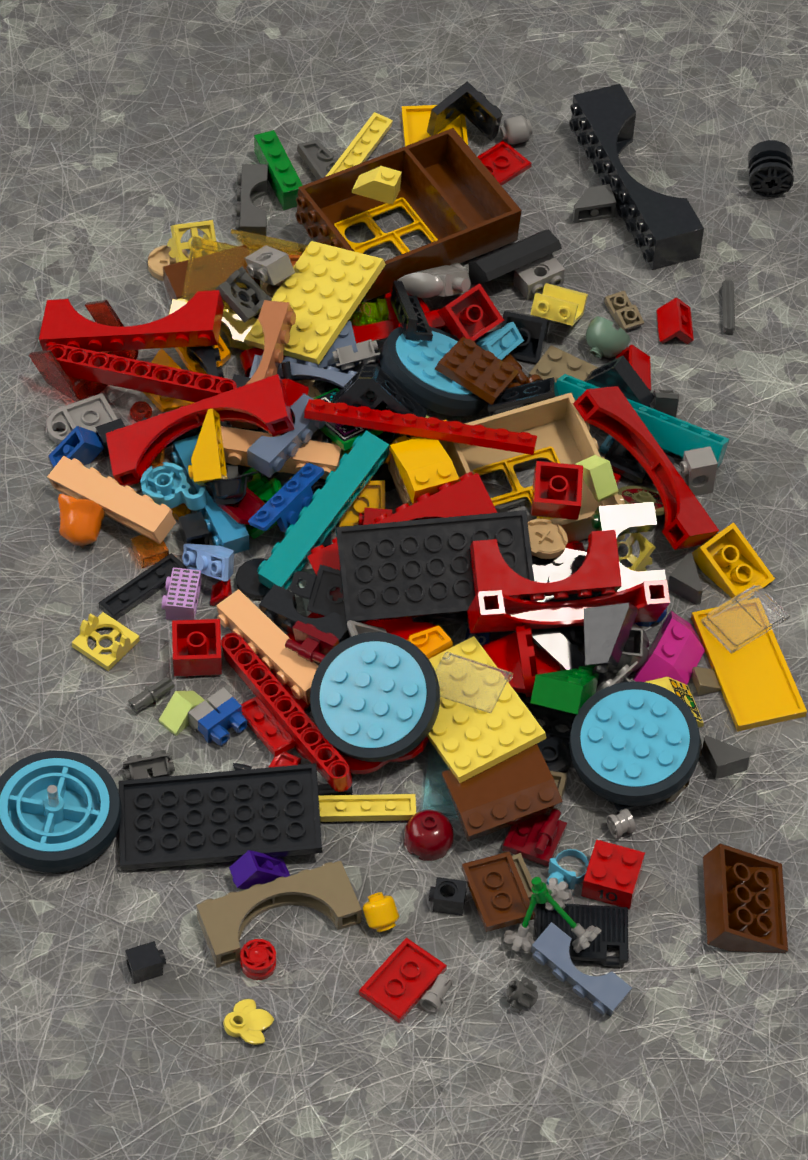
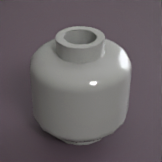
[500,115,532,145]

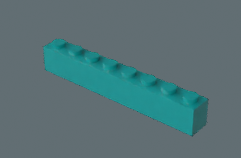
[556,374,730,467]
[257,430,390,590]

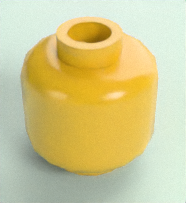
[362,892,399,932]

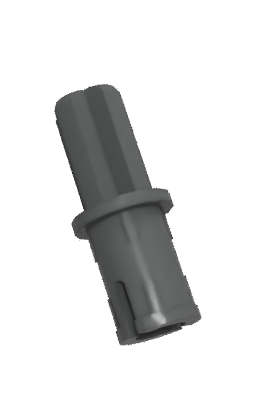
[128,677,174,714]

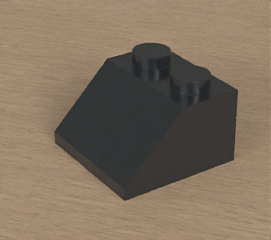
[501,310,550,363]

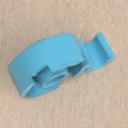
[140,462,207,511]

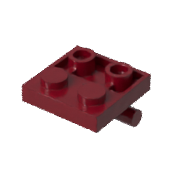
[285,621,339,664]
[502,809,567,867]

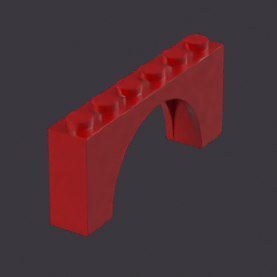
[470,530,622,601]

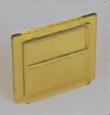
[231,229,308,255]
[181,236,257,314]

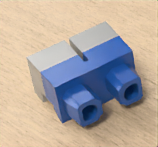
[188,687,247,746]

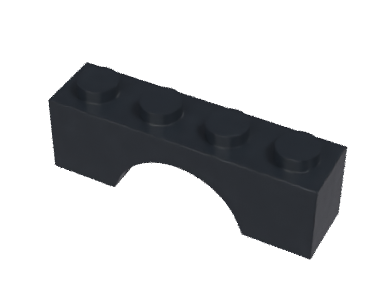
[259,584,350,643]

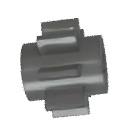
[506,976,538,1011]

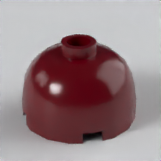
[404,810,454,861]

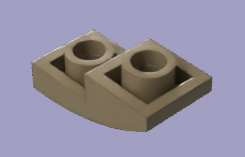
[604,290,644,331]

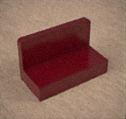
[214,488,265,525]

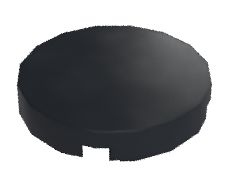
[236,558,270,600]
[537,733,572,773]

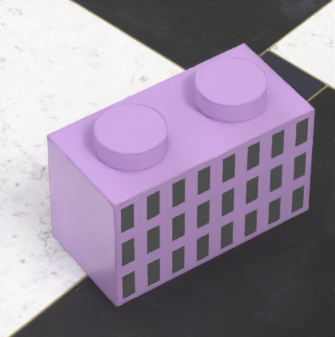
[162,568,202,620]

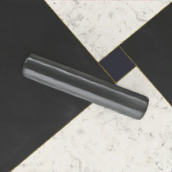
[722,280,735,334]

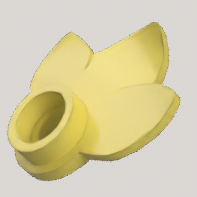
[223,999,274,1045]

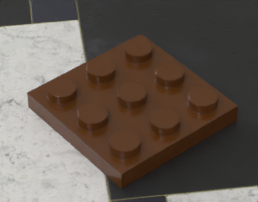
[435,337,519,405]

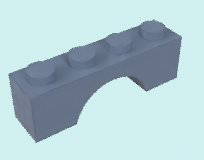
[247,394,326,478]
[531,922,632,1017]

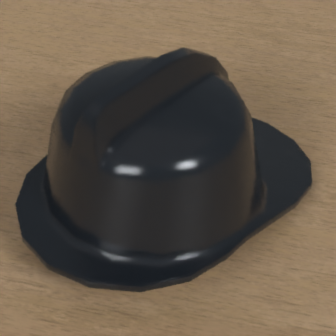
[204,471,259,505]

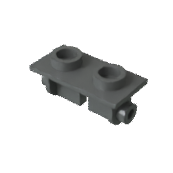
[123,750,175,780]

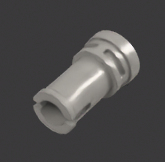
[420,974,453,1013]

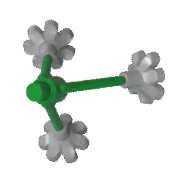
[504,877,601,953]

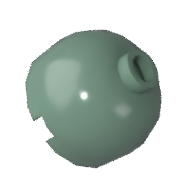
[586,316,631,358]

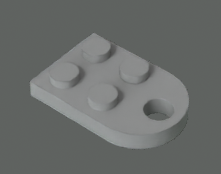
[47,393,117,445]

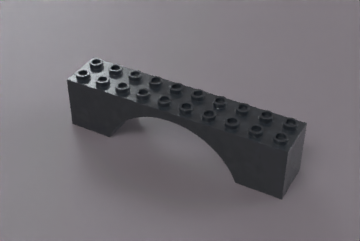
[569,84,704,270]

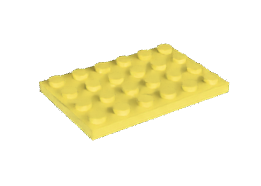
[244,241,386,364]
[427,636,546,783]

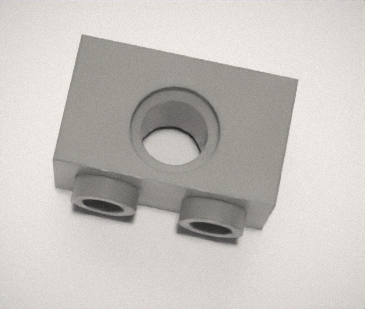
[245,245,295,286]
[513,254,565,300]
[680,446,718,496]

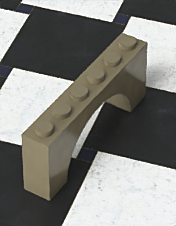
[196,861,362,968]

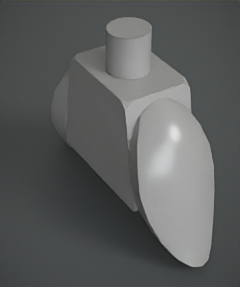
[397,263,471,298]

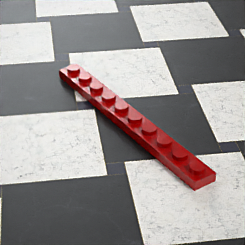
[304,399,537,455]

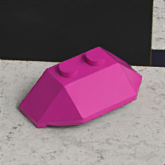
[633,611,705,685]

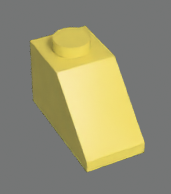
[352,166,402,205]

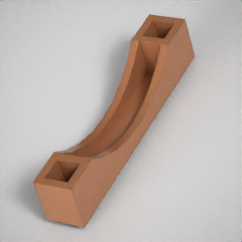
[230,300,296,430]

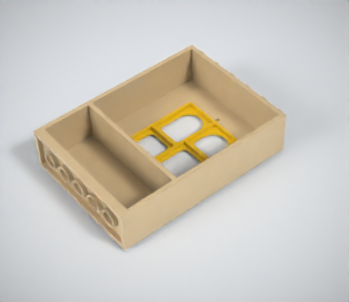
[388,393,625,543]

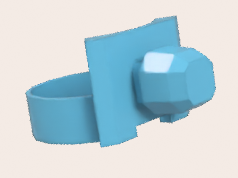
[547,849,589,890]

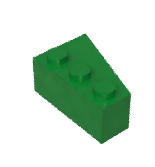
[530,666,599,714]

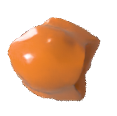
[58,493,106,546]

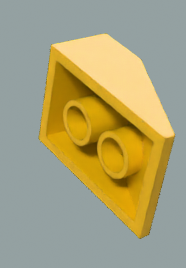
[188,409,228,486]
[389,437,459,504]
[692,522,775,603]

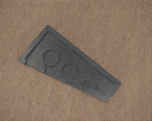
[297,140,337,180]

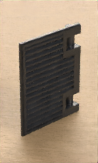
[536,903,629,967]

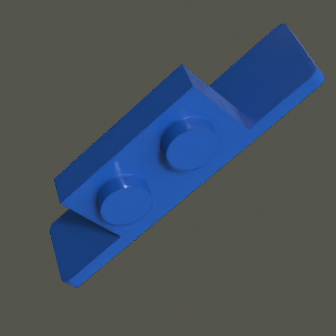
[248,463,325,532]

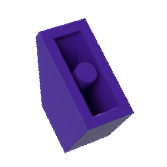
[229,850,290,890]

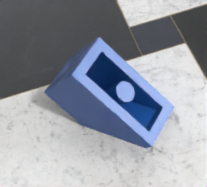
[48,426,104,467]

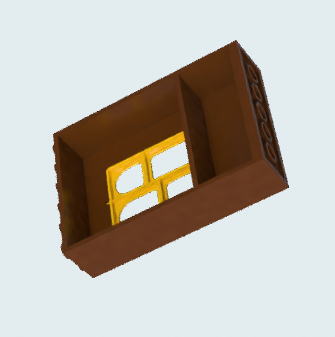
[295,128,522,303]

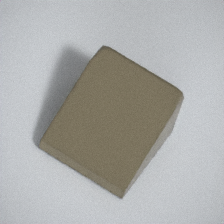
[691,667,722,695]

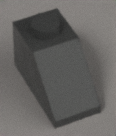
[572,184,616,223]

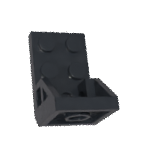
[331,365,427,418]

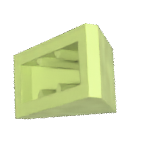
[575,455,618,502]
[159,691,207,736]

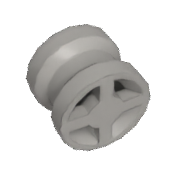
[606,809,636,839]

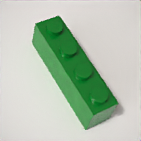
[254,130,303,210]

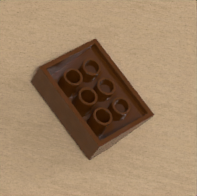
[441,744,563,842]
[703,843,788,953]

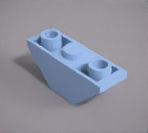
[182,544,234,581]

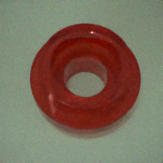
[130,401,153,422]

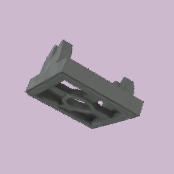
[215,266,272,323]

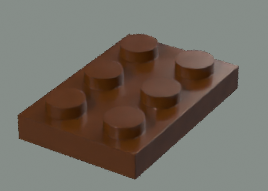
[461,851,535,932]

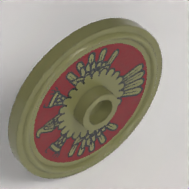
[618,486,665,516]

